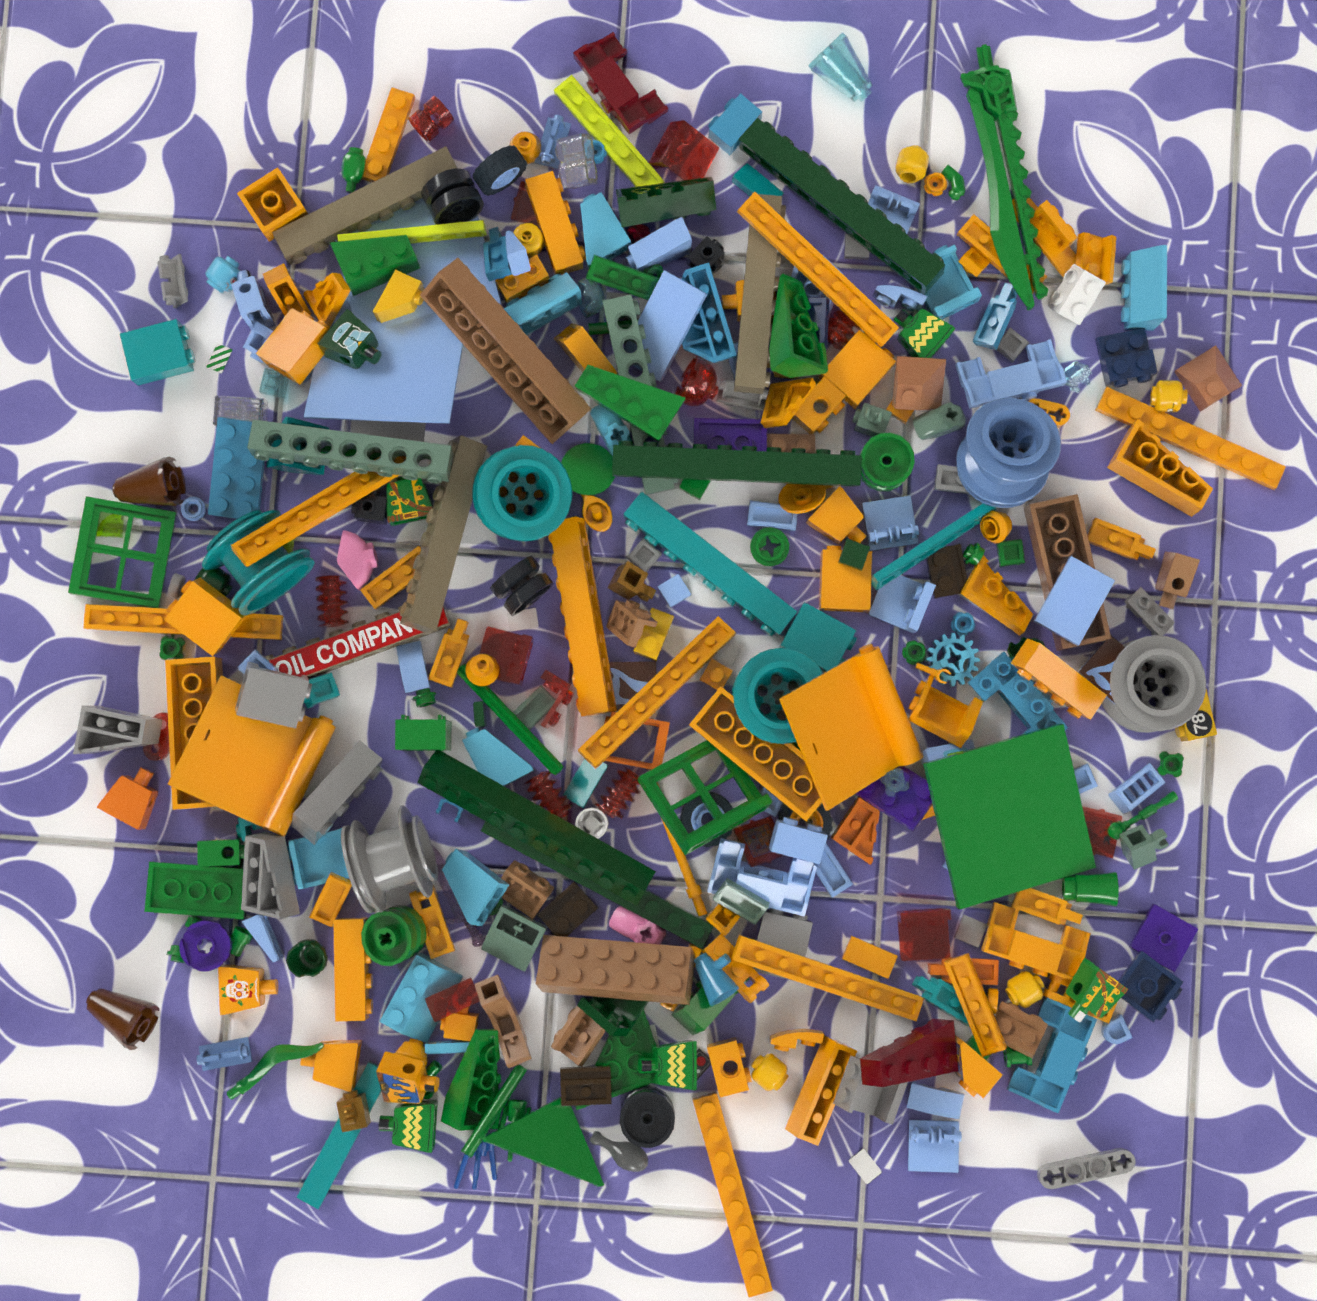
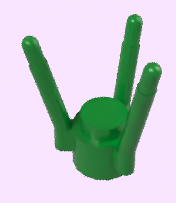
[498,1099,531,1162]

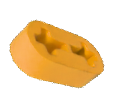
[1028,398,1070,428]

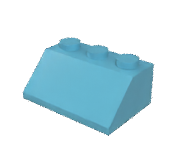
[1121,245,1167,331]
[504,272,582,335]
[379,952,463,1043]

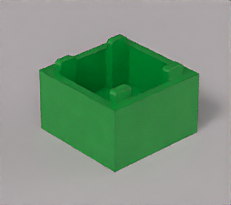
[395,715,452,751]

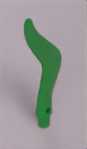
[227,1042,324,1100]

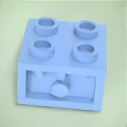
[869,575,936,633]

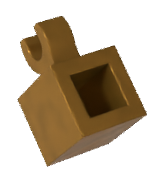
[607,561,656,602]
[336,1090,371,1132]

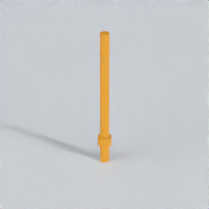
[657,782,707,917]

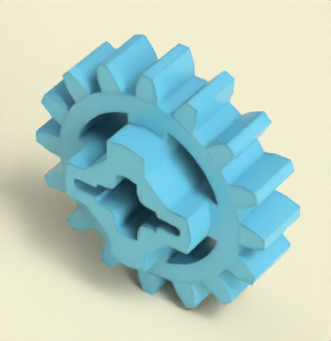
[925,633,980,687]

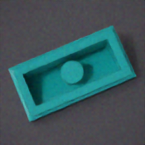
[732,163,784,196]
[563,758,609,808]

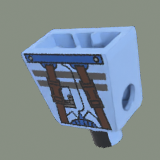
[231,270,276,331]

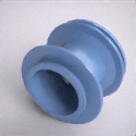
[956,398,1061,508]

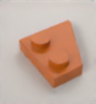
[830,797,880,865]

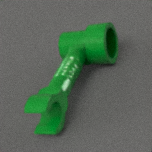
[185,915,253,957]

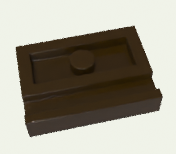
[926,544,968,599]
[537,881,598,937]
[560,1066,612,1106]

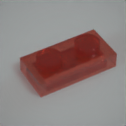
[425,978,480,1022]

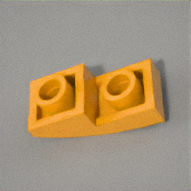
[769,1029,824,1052]

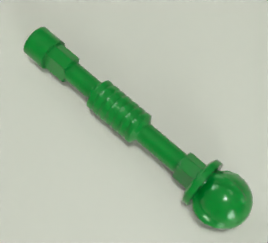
[1107,791,1178,840]

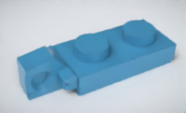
[483,227,512,282]
[973,283,1017,350]

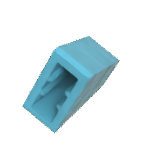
[580,192,631,270]
[462,727,535,786]
[442,849,509,926]

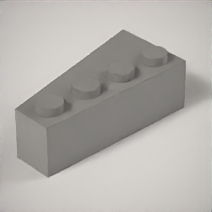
[292,741,383,845]

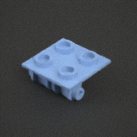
[868,185,920,234]
[862,496,919,551]
[908,1120,962,1173]

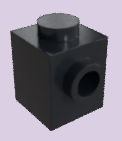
[686,236,725,273]
[351,491,387,525]

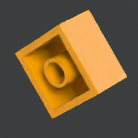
[237,167,308,242]

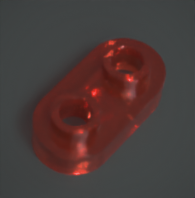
[143,712,170,761]

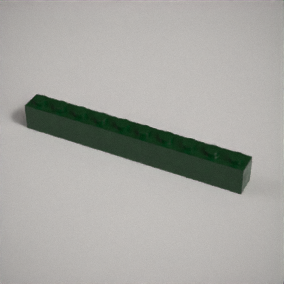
[739,118,945,295]
[612,441,862,487]
[417,750,656,906]
[481,821,714,948]

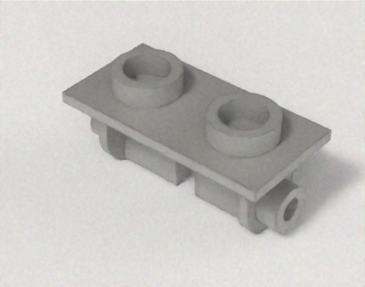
[157,254,188,309]
[716,379,768,411]
[1124,587,1175,636]

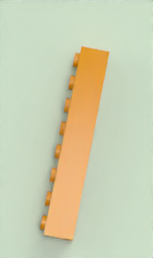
[548,516,617,717]

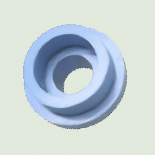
[181,497,206,521]

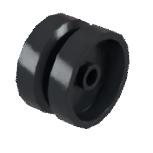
[421,168,484,225]
[490,555,554,616]
[619,1086,675,1148]

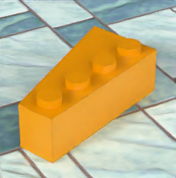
[1107,419,1213,517]

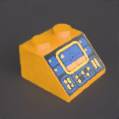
[955,1035,1003,1099]

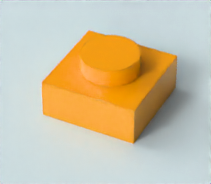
[958,247,990,277]
[700,659,733,690]

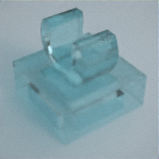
[1064,361,1092,393]
[259,368,289,398]

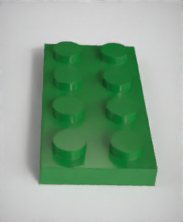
[144,861,246,919]

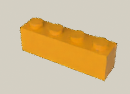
[525,171,586,275]
[1011,639,1107,720]
[333,917,373,1022]
[785,1035,857,1146]

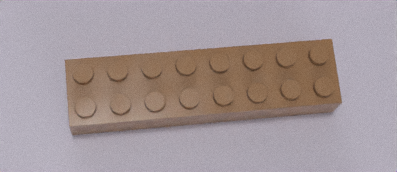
[420,258,591,444]

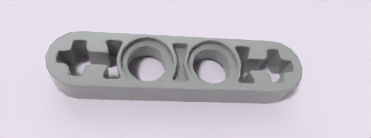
[1037,1148,1136,1189]

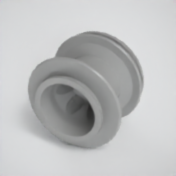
[1102,635,1206,733]
[341,805,438,913]

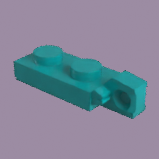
[912,976,969,1026]

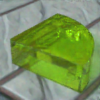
[97,514,124,538]

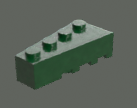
[616,177,717,227]

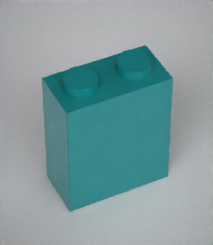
[120,319,196,386]
[779,602,857,672]

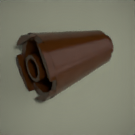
[112,456,186,506]
[86,988,159,1050]

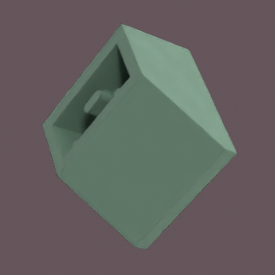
[481,904,548,972]

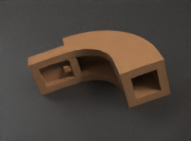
[475,974,532,1068]

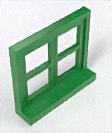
[68,496,177,608]
[637,740,773,855]

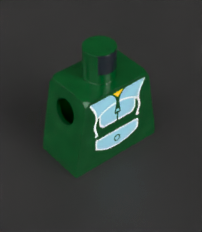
[317,309,381,369]

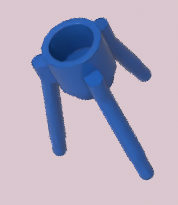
[454,1134,497,1190]

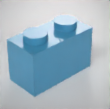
[708,93,762,155]

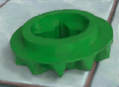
[750,527,789,566]

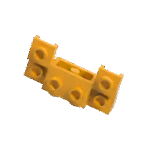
[981,902,1091,980]

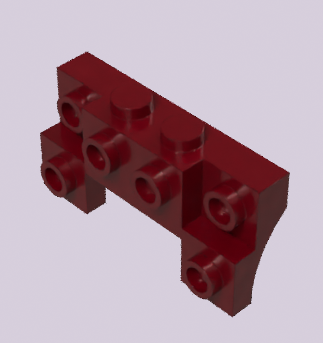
[573,32,668,134]

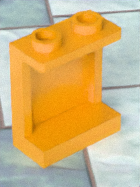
[908,675,983,748]

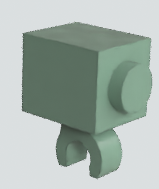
[852,403,892,437]
[1119,825,1169,870]

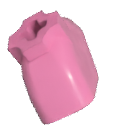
[337,530,379,590]
[609,906,666,944]

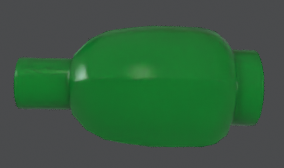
[341,147,366,193]

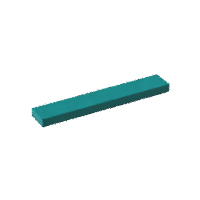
[871,503,997,590]
[296,1061,381,1209]

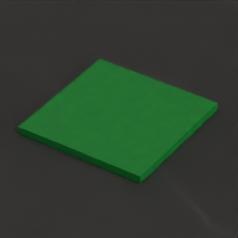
[923,724,1096,909]

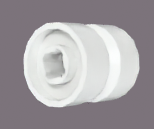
[575,807,609,839]

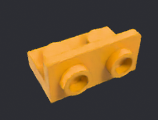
[1075,232,1116,285]

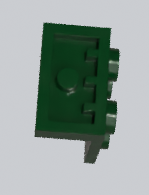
[577,997,649,1036]

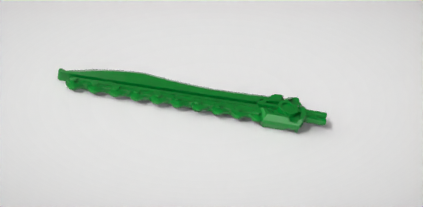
[960,44,1049,311]

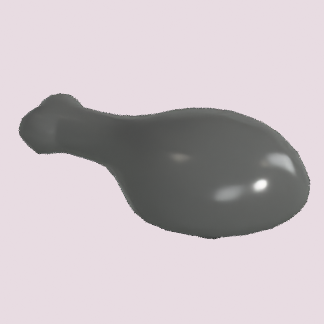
[590,1131,648,1172]

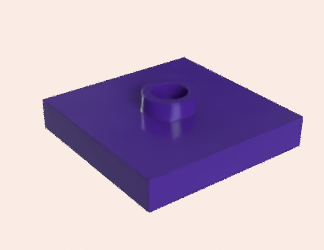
[1129,904,1198,973]

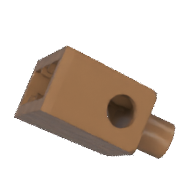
[1155,551,1200,609]

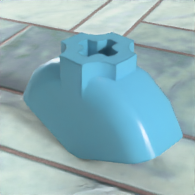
[590,405,634,457]

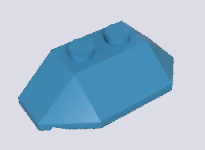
[682,263,737,363]

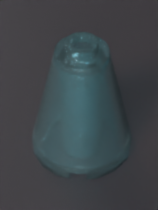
[808,32,872,102]

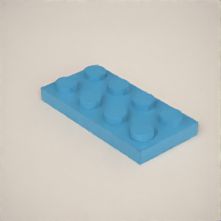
[208,417,265,519]

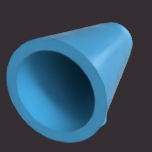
[694,953,739,1006]

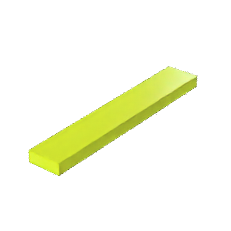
[554,75,665,187]
[337,220,487,244]

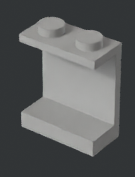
[833,1055,908,1125]

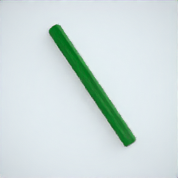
[457,664,564,775]

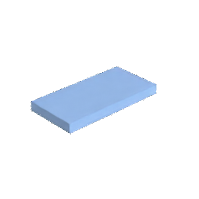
[624,270,707,381]

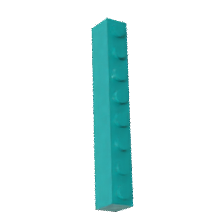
[623,491,798,637]

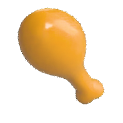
[581,494,613,532]

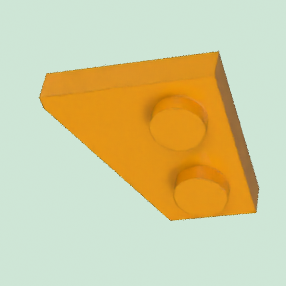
[303,272,351,327]
[761,377,816,428]

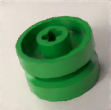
[859,433,915,492]
[361,905,426,966]

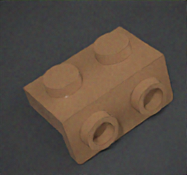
[551,1006,605,1067]

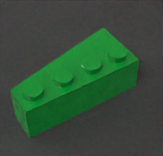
[575,365,686,442]

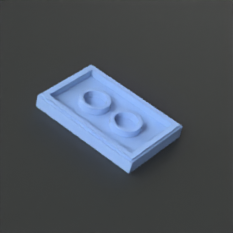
[1034,556,1115,646]

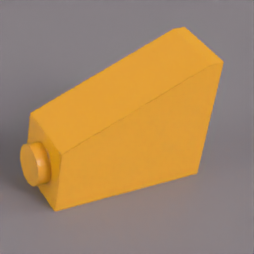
[554,323,618,374]

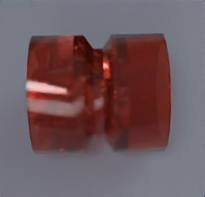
[408,96,454,143]

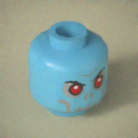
[205,256,240,293]

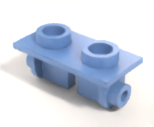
[535,115,571,169]
[196,1037,252,1071]

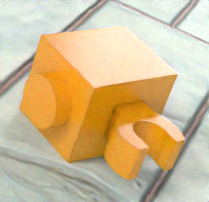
[440,994,479,1042]

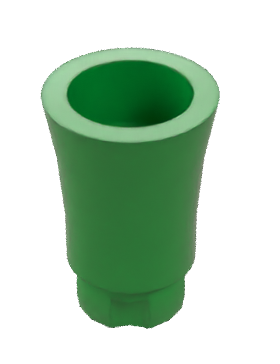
[1062,872,1119,907]

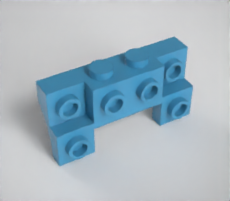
[967,652,1068,735]
[1007,997,1097,1113]

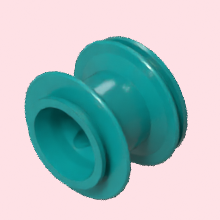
[472,445,572,541]
[201,510,315,616]
[732,648,823,744]

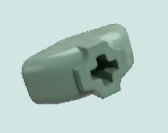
[913,402,966,440]

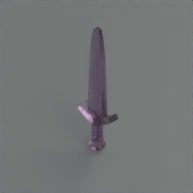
[432,844,485,947]

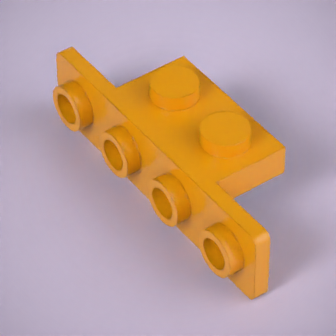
[1012,198,1078,278]

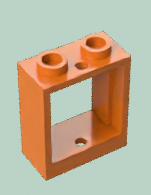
[604,711,670,770]

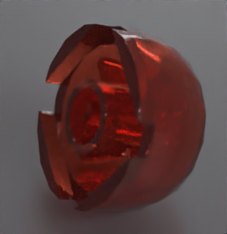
[674,356,719,406]

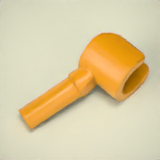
[915,663,951,684]

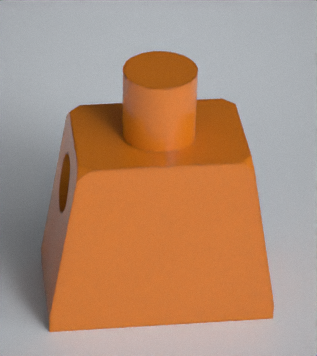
[97,767,158,830]

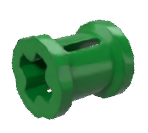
[1003,1046,1032,1067]

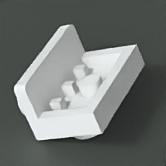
[1048,264,1106,325]

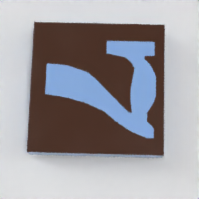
[1077,635,1148,704]
[609,661,657,711]

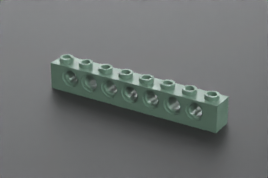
[603,294,678,495]
[247,420,453,484]

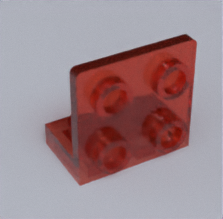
[648,120,719,180]
[479,626,535,686]
[540,669,575,729]
[897,908,952,961]

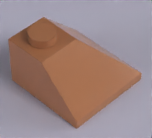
[1174,346,1242,412]
[892,356,946,410]

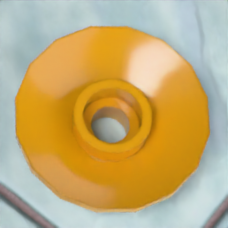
[778,484,826,514]

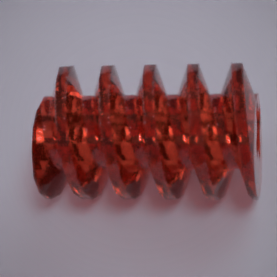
[827,309,861,350]
[315,575,349,627]
[594,765,641,820]
[524,770,573,818]

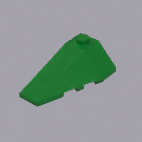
[769,273,828,378]
[441,1029,501,1131]

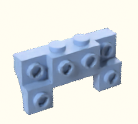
[955,339,1067,409]
[707,838,818,916]

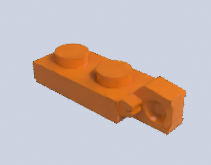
[928,957,999,985]

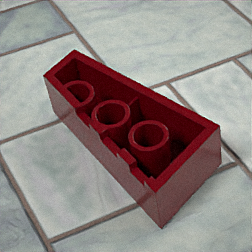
[860,1019,959,1087]

